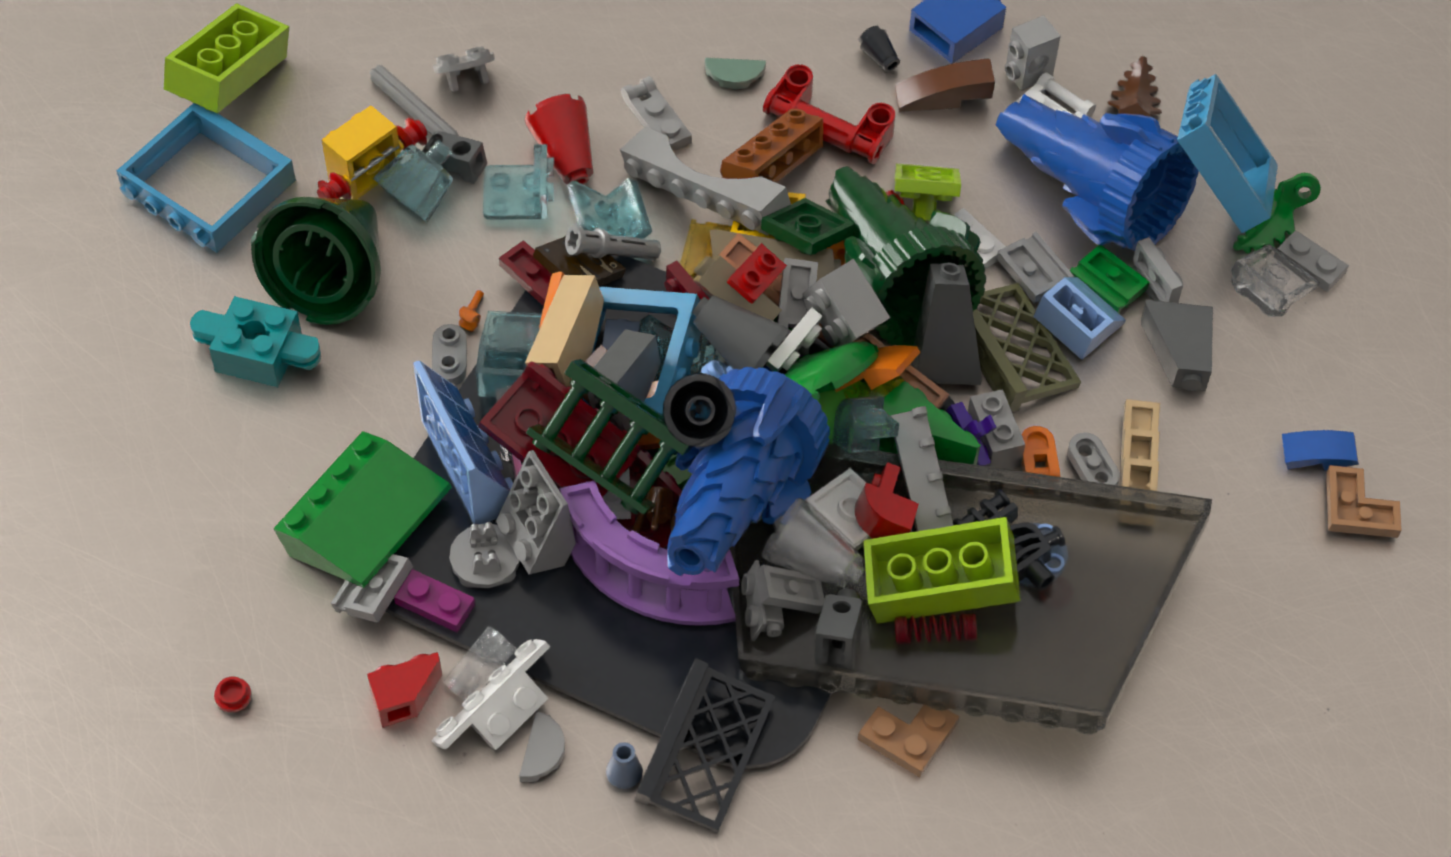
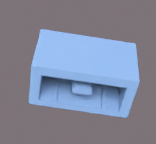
[1033,277,1126,360]

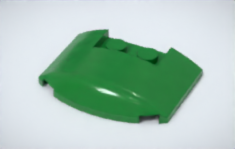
[783,341,879,400]

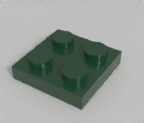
[761,198,856,256]

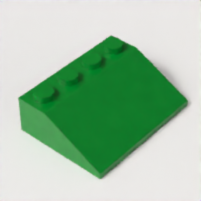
[273,431,452,588]

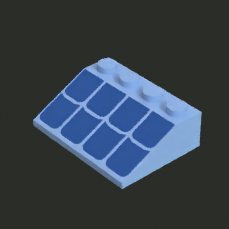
[413,360,513,525]

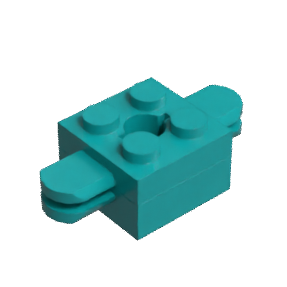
[190,296,321,387]

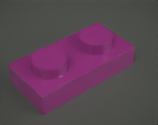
[394,569,475,633]

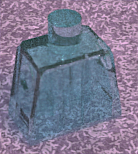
[373,140,453,223]

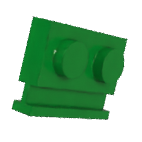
[1069,245,1150,314]

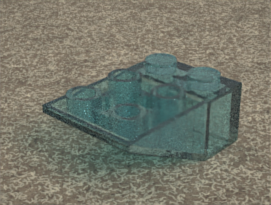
[476,311,542,397]

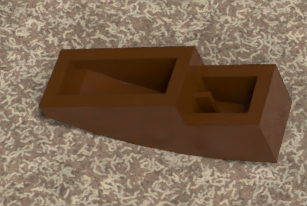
[895,58,995,112]

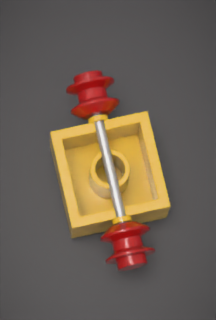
[317,105,428,200]

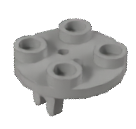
[433,46,495,92]
[449,522,520,588]

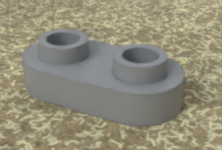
[432,324,467,386]
[1067,433,1120,496]

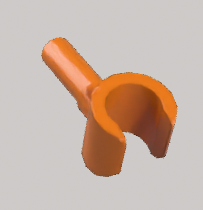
[459,290,484,332]

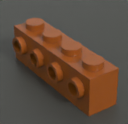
[720,109,823,183]

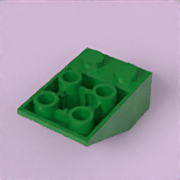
[870,380,981,485]

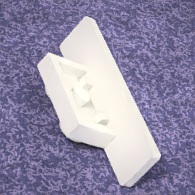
[432,639,550,750]

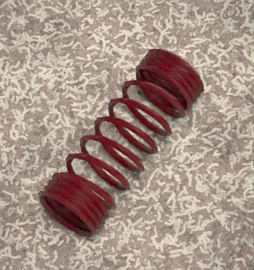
[895,613,977,645]

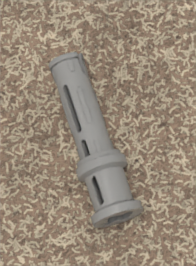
[565,225,661,261]

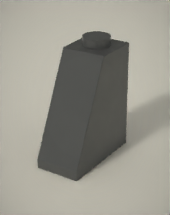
[1141,300,1213,391]
[588,329,661,431]

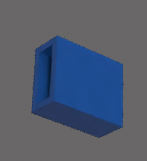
[909,0,1006,64]

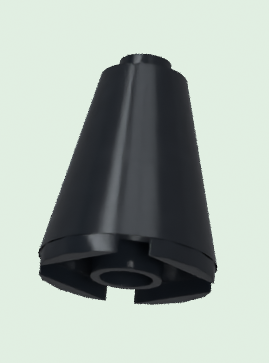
[663,373,737,447]

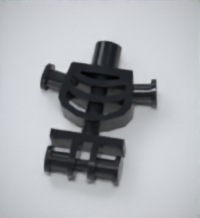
[953,489,1066,591]

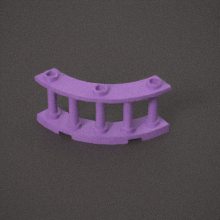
[560,481,739,625]

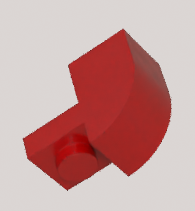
[854,462,919,539]

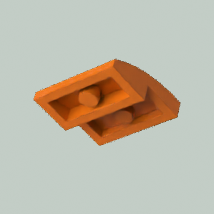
[835,345,921,392]

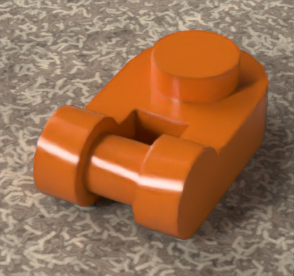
[1021,426,1060,485]

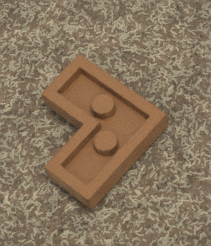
[1326,465,1402,538]
[858,698,960,778]

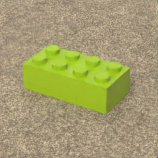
[163,3,289,114]
[863,517,1021,623]

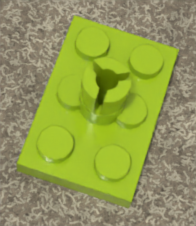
[894,163,961,221]

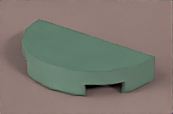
[704,58,766,90]

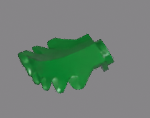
[1233,172,1321,254]

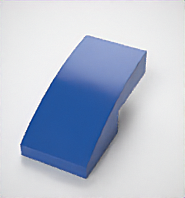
[1282,430,1359,471]

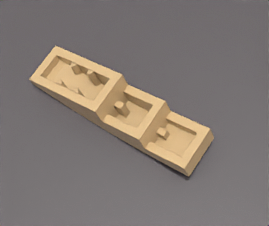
[1118,399,1160,529]

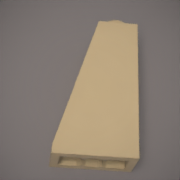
[525,275,604,387]

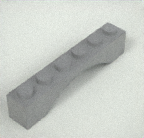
[620,126,791,236]

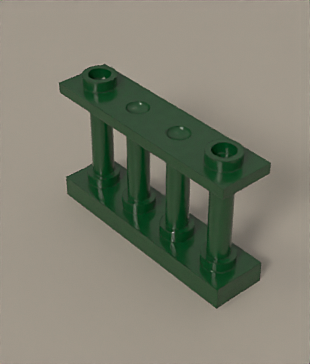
[526,359,693,515]

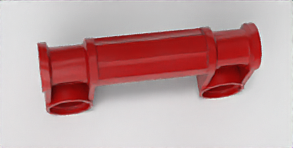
[762,64,895,165]

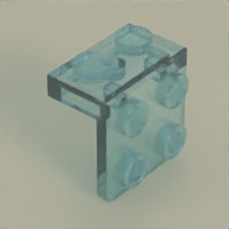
[483,144,554,220]
[567,178,653,239]

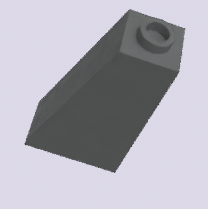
[911,263,982,385]

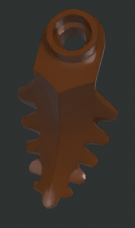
[1107,56,1162,117]

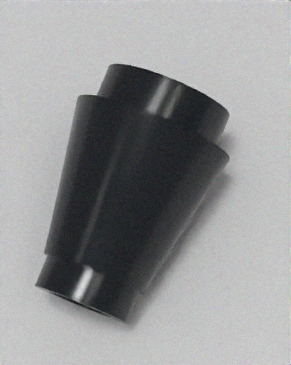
[859,25,900,72]

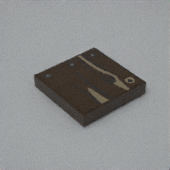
[533,236,626,287]

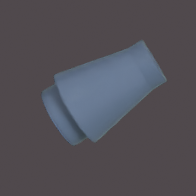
[606,742,643,789]

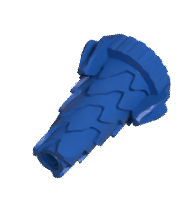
[996,94,1199,251]
[667,367,830,576]

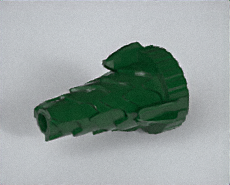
[825,166,986,346]

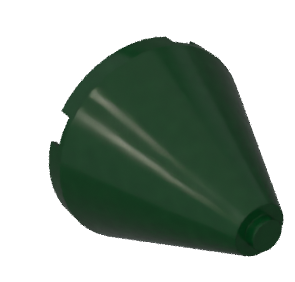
[251,197,381,325]

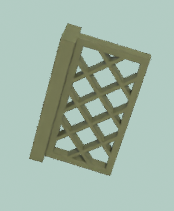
[973,283,1081,412]

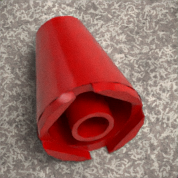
[524,94,593,187]

